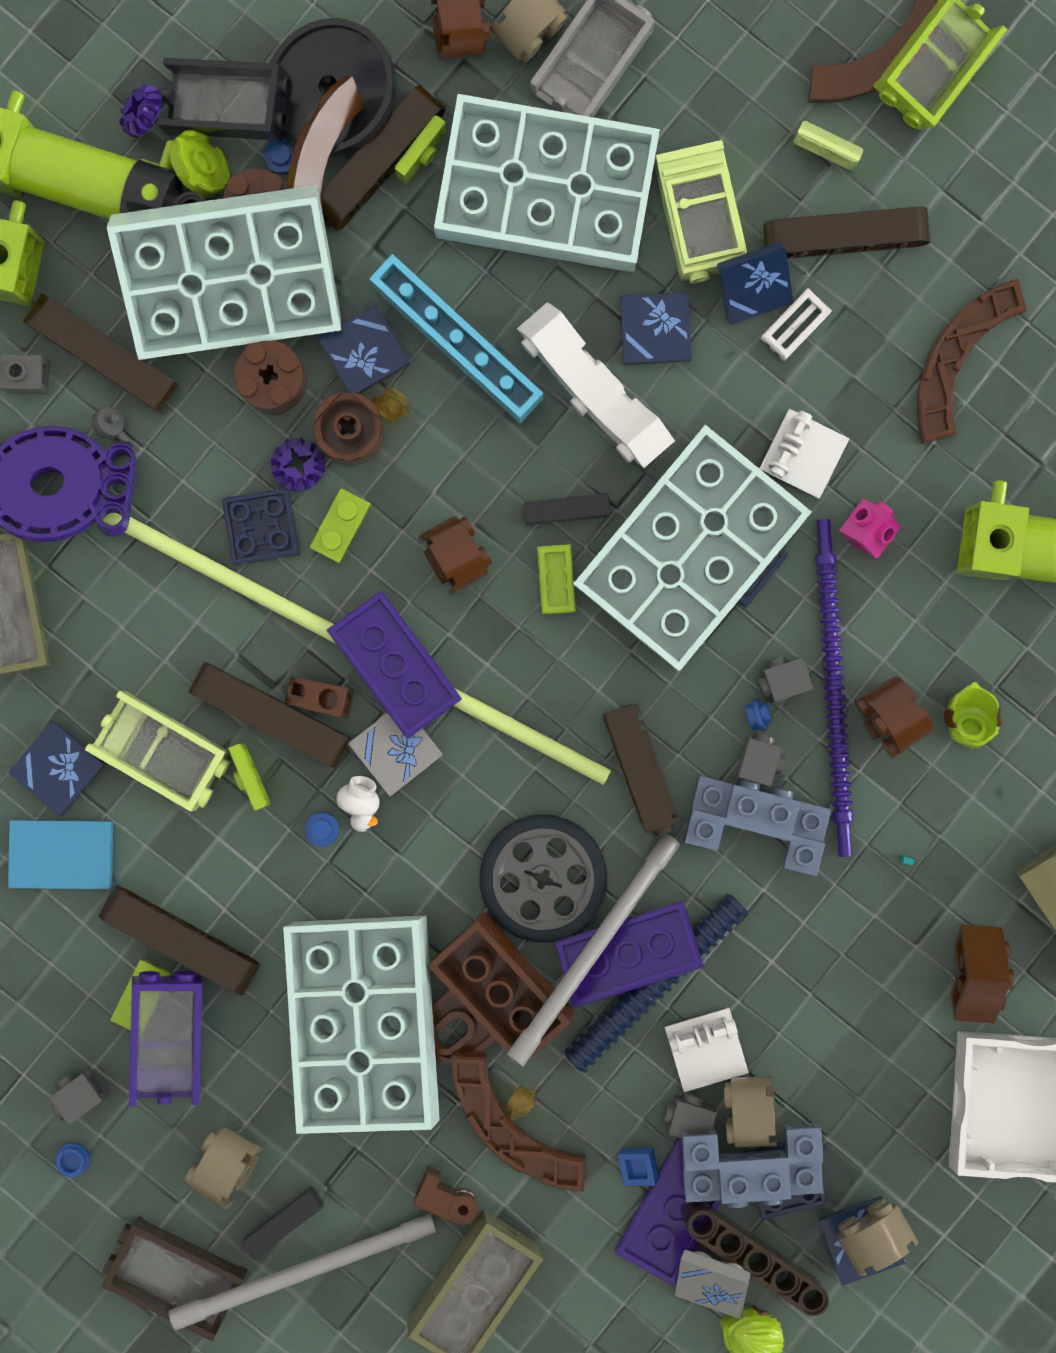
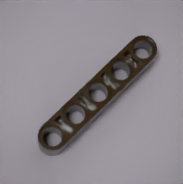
[321,85,446,231]
[763,207,930,259]
[23,293,179,413]
[188,662,351,768]
[98,885,260,995]
[682,1202,829,1316]

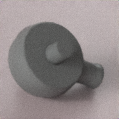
[92,407,130,444]

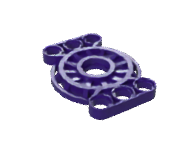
[0,426,138,542]

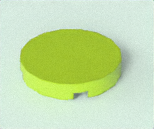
[169,130,230,198]

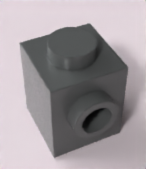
[0,354,50,395]
[758,655,814,703]
[735,733,785,786]
[49,1068,110,1125]
[662,1093,717,1138]

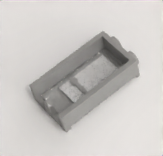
[530,0,655,117]

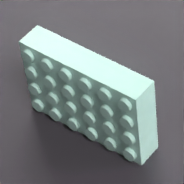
[434,94,660,273]
[107,185,341,360]
[574,425,812,672]
[283,915,440,1134]

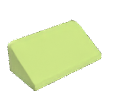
[793,121,863,171]

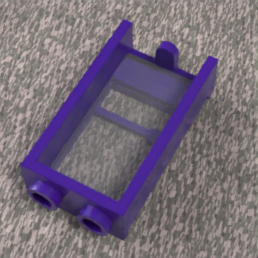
[129,971,202,1107]

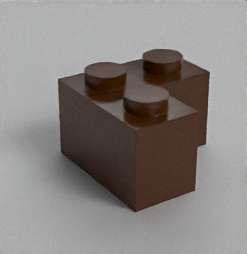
[951,924,1014,1024]

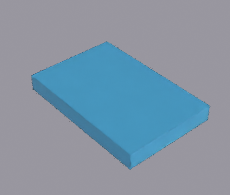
[8,820,113,889]

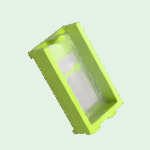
[872,0,1008,130]

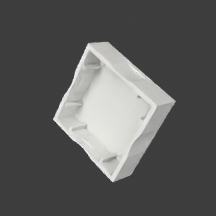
[948,1031,1056,1182]

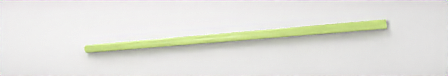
[103,513,611,785]

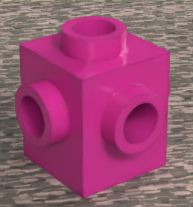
[839,498,901,559]

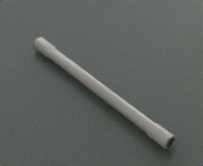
[506,834,680,1068]
[168,1213,437,1331]

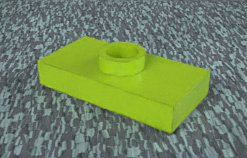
[395,115,447,185]
[537,544,576,615]
[228,743,271,811]

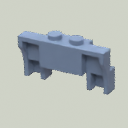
[683,775,832,876]
[681,1123,823,1208]

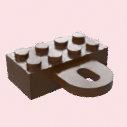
[428,912,575,1065]

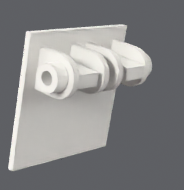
[759,409,850,499]
[665,1008,749,1092]

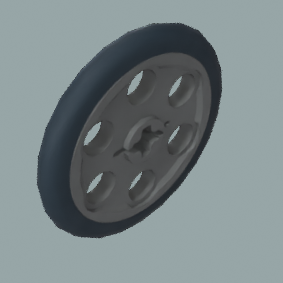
[480,815,607,942]

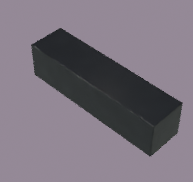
[524,493,610,526]
[242,1186,324,1260]

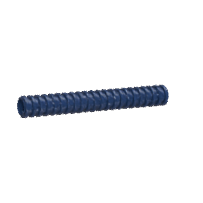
[564,893,748,1073]

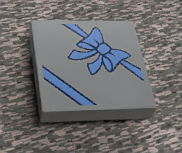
[348,713,444,797]
[675,1250,751,1319]

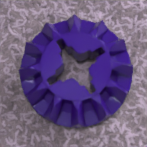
[119,84,162,137]
[271,437,325,491]

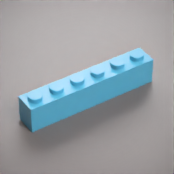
[369,254,543,424]

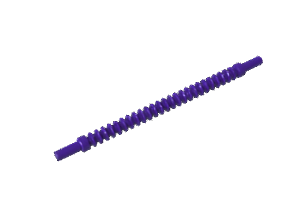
[815,519,854,857]

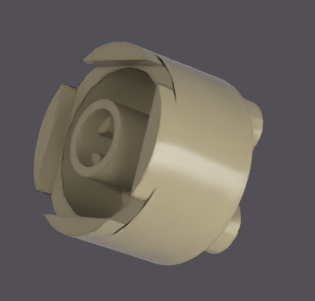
[490,0,567,64]
[724,1076,777,1148]
[184,1127,262,1209]
[837,1199,919,1276]

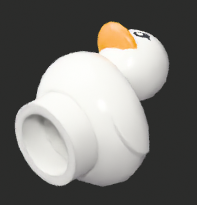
[337,776,380,832]

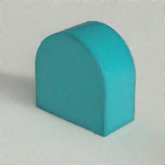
[899,854,915,865]

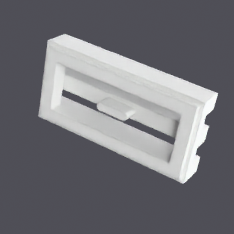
[760,288,832,361]

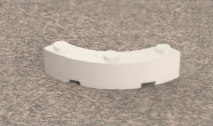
[517,302,675,468]

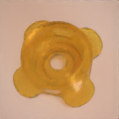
[371,388,409,422]
[506,1086,536,1120]

